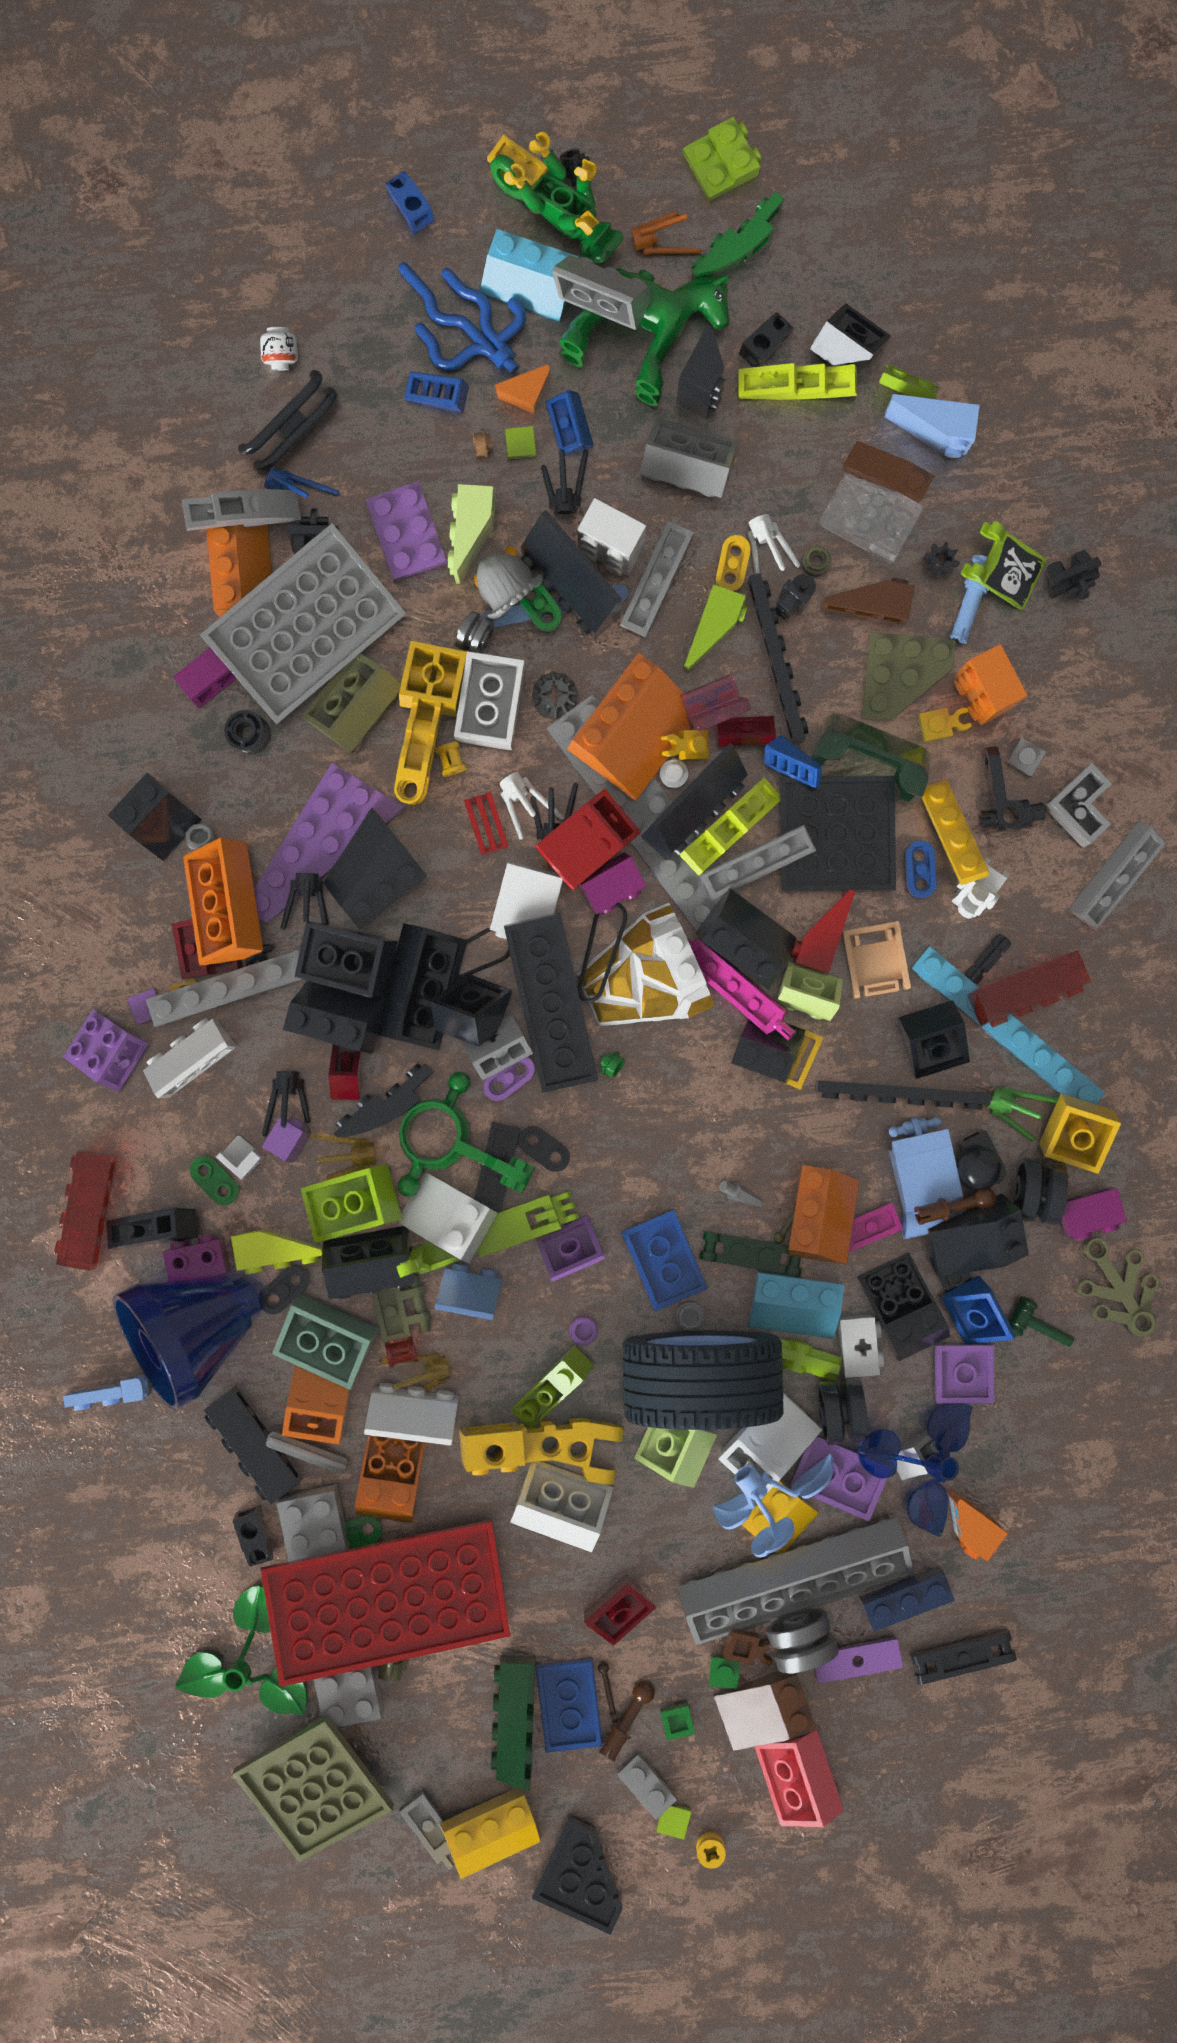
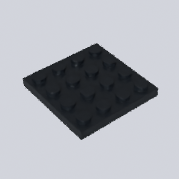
[779,776,896,892]

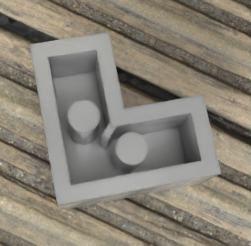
[1044,763,1112,848]

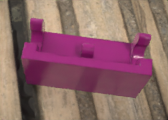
[173,648,237,709]

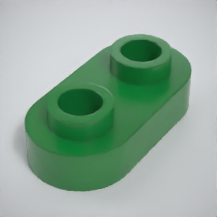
[519,583,562,632]
[190,1156,240,1205]
[345,1516,383,1549]

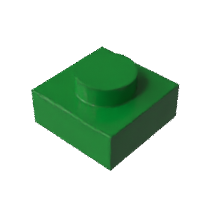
[708,1654,740,1689]
[660,1703,695,1741]

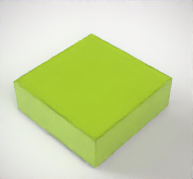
[505,426,536,460]
[656,1804,692,1840]

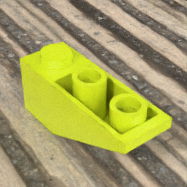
[231,1229,323,1274]

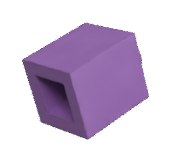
[262,1116,311,1163]

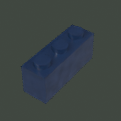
[859,1566,955,1632]

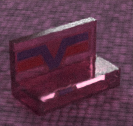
[680,674,751,731]

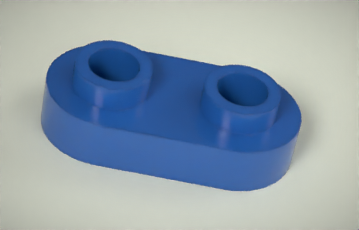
[905,840,937,898]

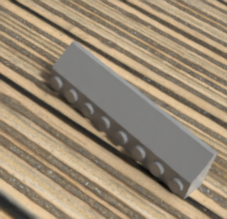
[677,1517,914,1645]

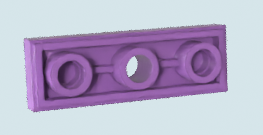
[815,1637,903,1684]

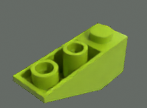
[510,1345,594,1428]

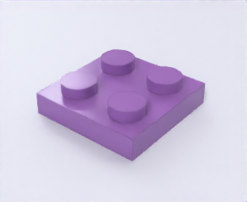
[934,1344,994,1403]

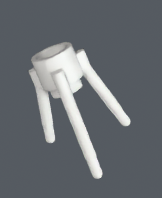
[747,514,801,574]
[499,772,565,840]

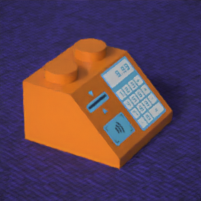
[948,1488,1008,1562]

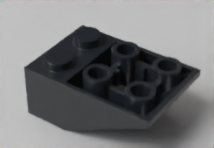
[858,1253,950,1361]

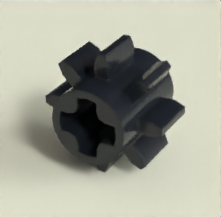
[560,149,590,187]
[923,542,960,579]

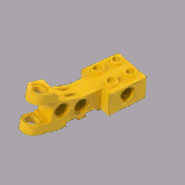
[394,641,467,806]
[459,1417,624,1485]

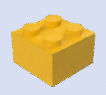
[1039,1093,1121,1174]

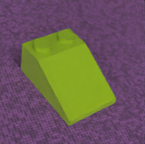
[300,1164,402,1243]

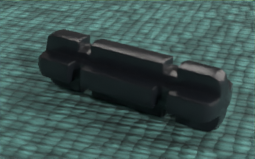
[965,934,1011,984]

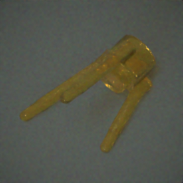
[309,1133,376,1180]
[379,1352,451,1392]

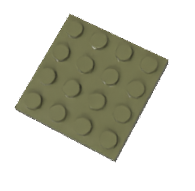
[232,1715,394,1862]

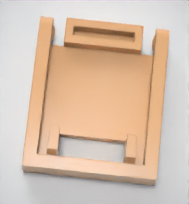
[841,921,911,999]

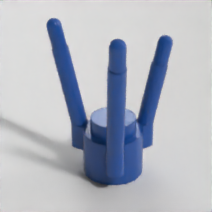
[264,468,339,523]

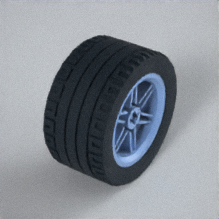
[623,1330,784,1430]

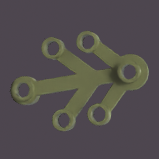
[1076,1237,1160,1337]

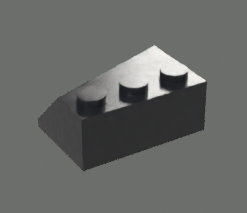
[323,807,427,930]

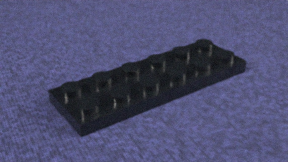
[504,912,598,1093]

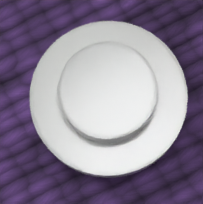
[660,759,688,788]

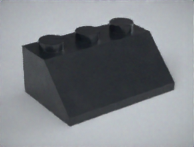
[676,325,726,419]
[695,887,797,990]
[283,980,388,1054]
[321,1226,415,1299]

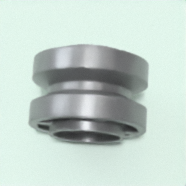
[455,611,494,654]

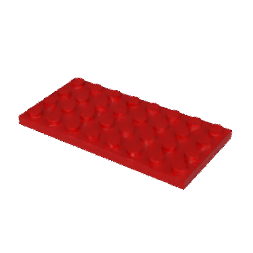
[260,1520,511,1687]

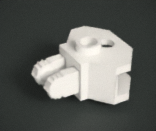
[952,857,1009,919]

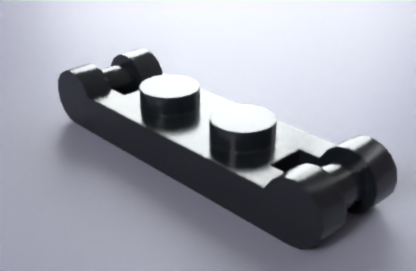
[909,1629,1017,1685]

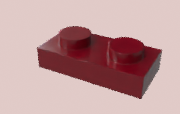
[717,716,776,746]

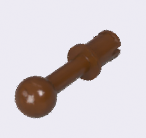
[914,1188,996,1225]
[599,1680,655,1762]

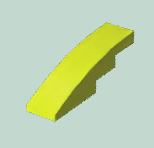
[738,363,857,400]
[679,777,780,876]

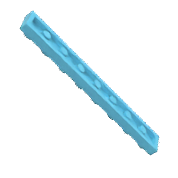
[910,946,1105,1104]

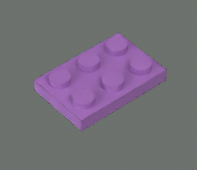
[365,481,447,582]
[789,1435,892,1521]

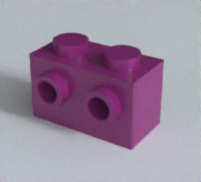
[578,852,647,914]
[1061,1187,1127,1240]
[163,1234,231,1286]

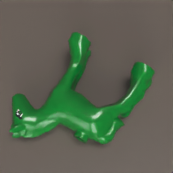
[559,269,729,407]

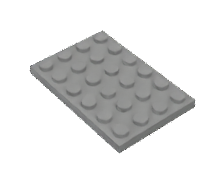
[200,523,407,724]

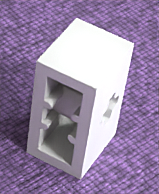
[838,1314,884,1378]

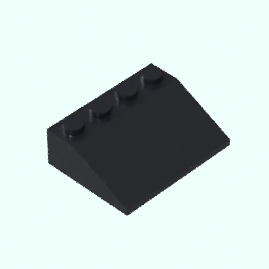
[521,510,622,639]

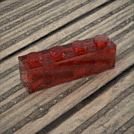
[967,950,1092,1028]
[54,1150,117,1271]

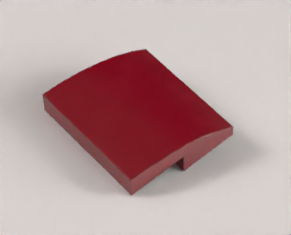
[172,919,243,980]

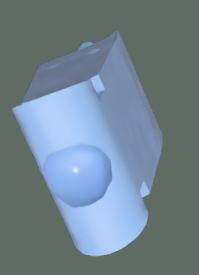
[889,1116,968,1240]

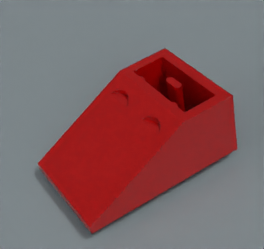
[535,789,642,890]

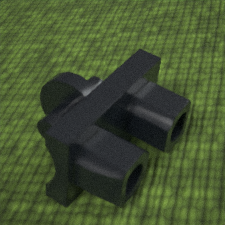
[287,508,342,554]
[1047,550,1101,600]
[775,574,816,621]

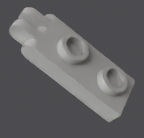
[399,1791,454,1870]

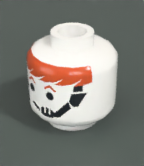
[260,327,298,371]

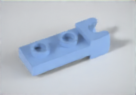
[63,1374,149,1411]

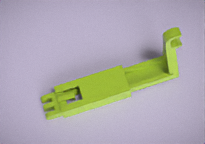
[396,1191,580,1277]

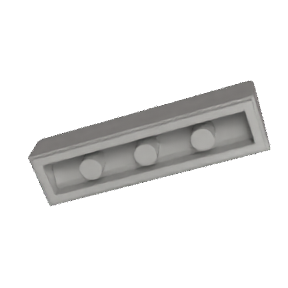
[1069,822,1167,931]

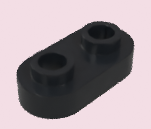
[518,1126,570,1172]
[258,1265,310,1315]

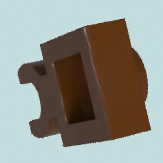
[723,1628,777,1665]

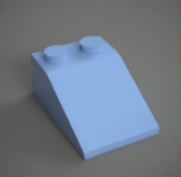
[885,394,979,458]

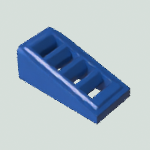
[404,371,469,412]
[764,735,822,788]

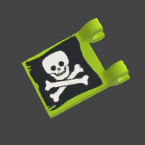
[960,521,1047,610]

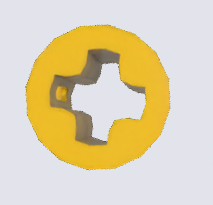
[435,741,467,777]

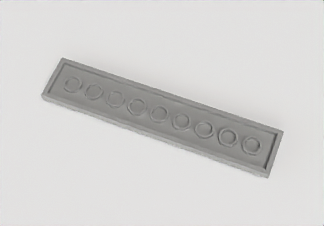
[547,694,741,931]

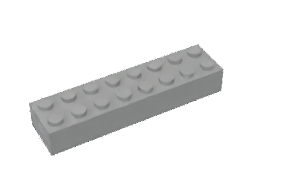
[277,1484,384,1728]

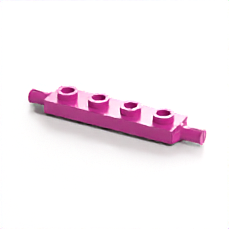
[687,938,796,1040]

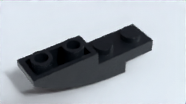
[333,1063,435,1138]

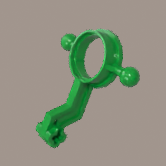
[397,1071,535,1197]

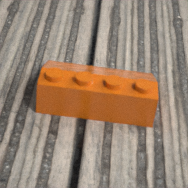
[567,652,702,801]

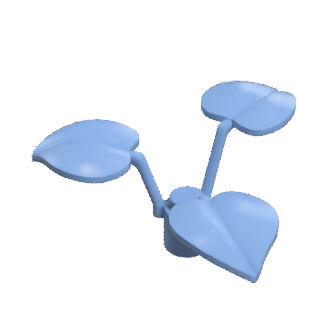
[713,1453,833,1557]

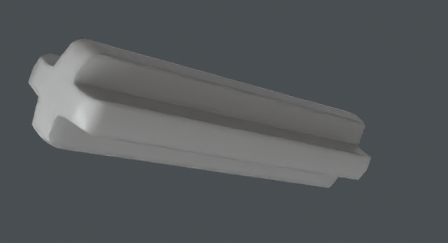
[266,1431,348,1474]

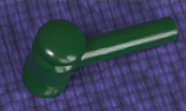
[1008,1296,1074,1347]

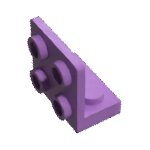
[64,1010,149,1092]

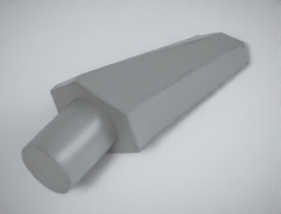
[719,1180,764,1207]

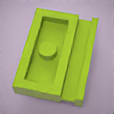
[879,364,939,399]

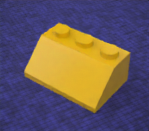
[439,1788,540,1879]

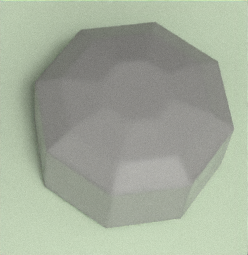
[186,823,215,851]

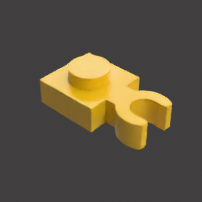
[918,708,972,743]
[661,730,709,760]

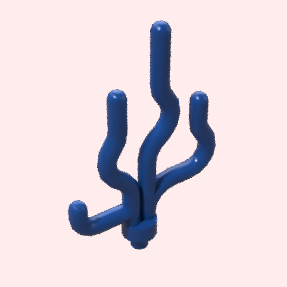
[398,262,526,374]

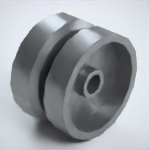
[766,1609,839,1673]

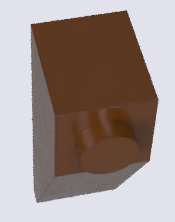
[842,441,935,509]
[821,578,915,625]

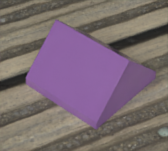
[535,1215,605,1282]

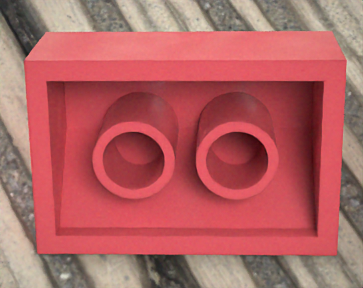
[755,1730,844,1827]

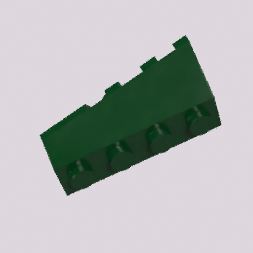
[491,1655,535,1791]

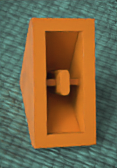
[495,364,551,415]

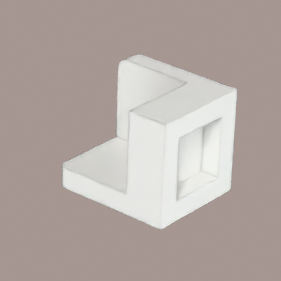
[216,1136,264,1180]

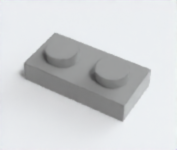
[617,1753,678,1820]

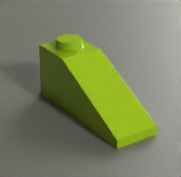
[683,584,748,672]

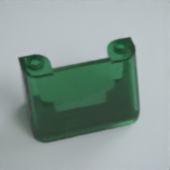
[810,713,931,806]

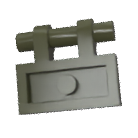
[371,1275,431,1343]

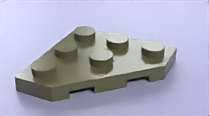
[862,632,956,721]

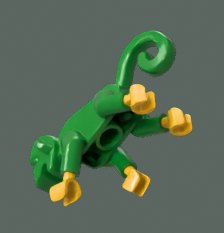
[490,132,623,263]

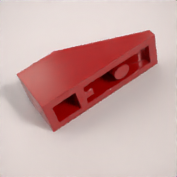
[791,890,855,974]

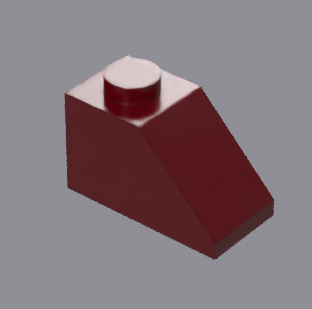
[328,1044,363,1100]

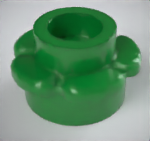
[600,1051,625,1078]

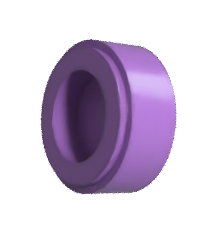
[569,1316,598,1346]

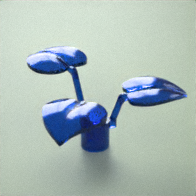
[858,1403,973,1537]

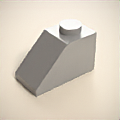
[889,1422,957,1480]

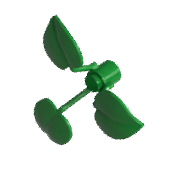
[175,1585,307,1715]

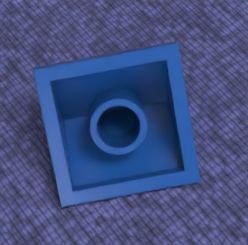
[941,1275,1016,1344]

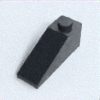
[106,1207,198,1249]

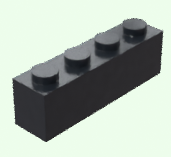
[204,1386,303,1504]

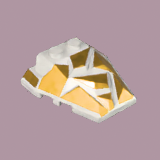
[576,902,715,1026]

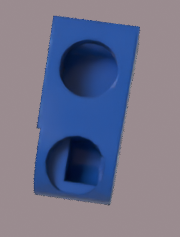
[385,171,435,234]

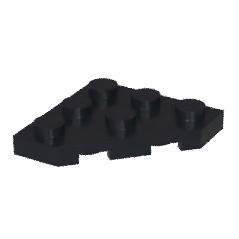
[532,1816,623,1935]

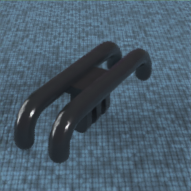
[238,370,337,472]

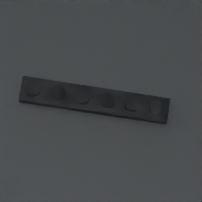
[748,573,809,745]
[815,1080,991,1110]

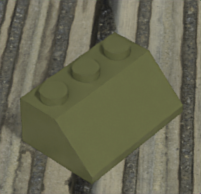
[302,653,401,753]

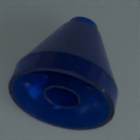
[112,1276,261,1411]

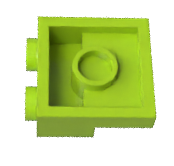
[682,117,762,201]

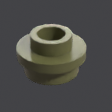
[802,546,831,575]

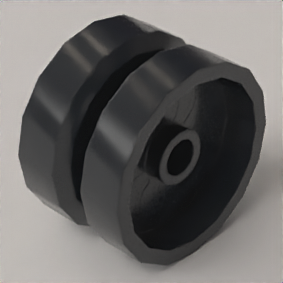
[1013,1157,1068,1225]
[818,1377,869,1445]

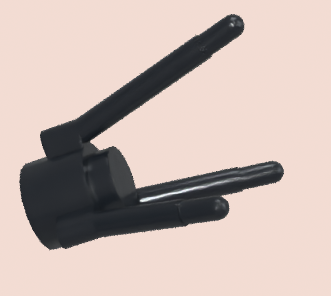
[541,449,588,515]
[530,782,578,840]
[281,873,329,930]
[262,1071,310,1136]

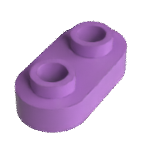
[483,1057,535,1101]

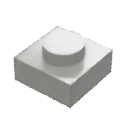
[1005,737,1046,778]

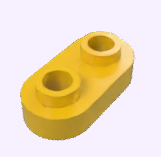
[716,535,751,592]

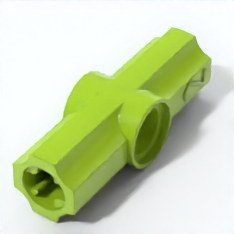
[761,1332,842,1381]

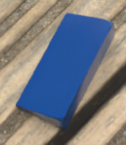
[546,390,594,455]

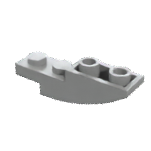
[182,489,301,531]

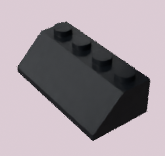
[641,743,748,860]
[378,923,467,1050]

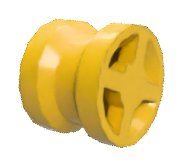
[696,1832,726,1869]

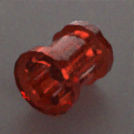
[384,1336,418,1368]

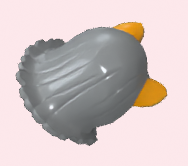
[474,546,543,620]

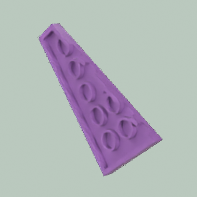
[254,763,405,924]

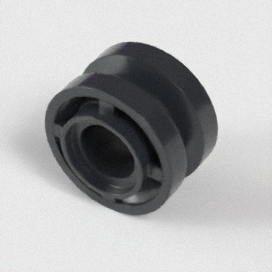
[224,710,270,753]

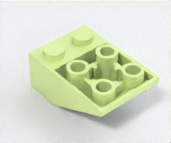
[448,484,496,584]

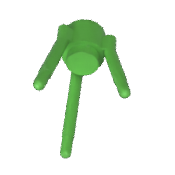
[987,1086,1058,1141]

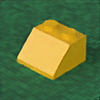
[741,1479,819,1554]

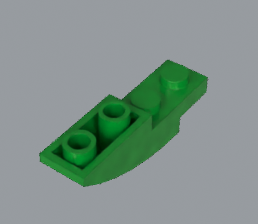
[692,191,784,280]

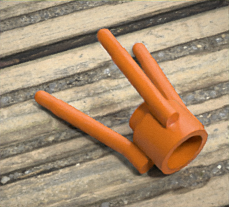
[631,210,702,256]

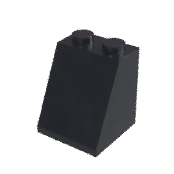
[108,772,202,861]

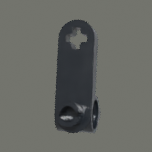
[979,746,1046,832]

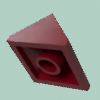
[584,1574,656,1646]

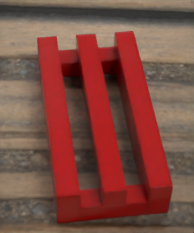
[464,791,508,855]

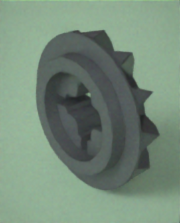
[532,671,578,718]

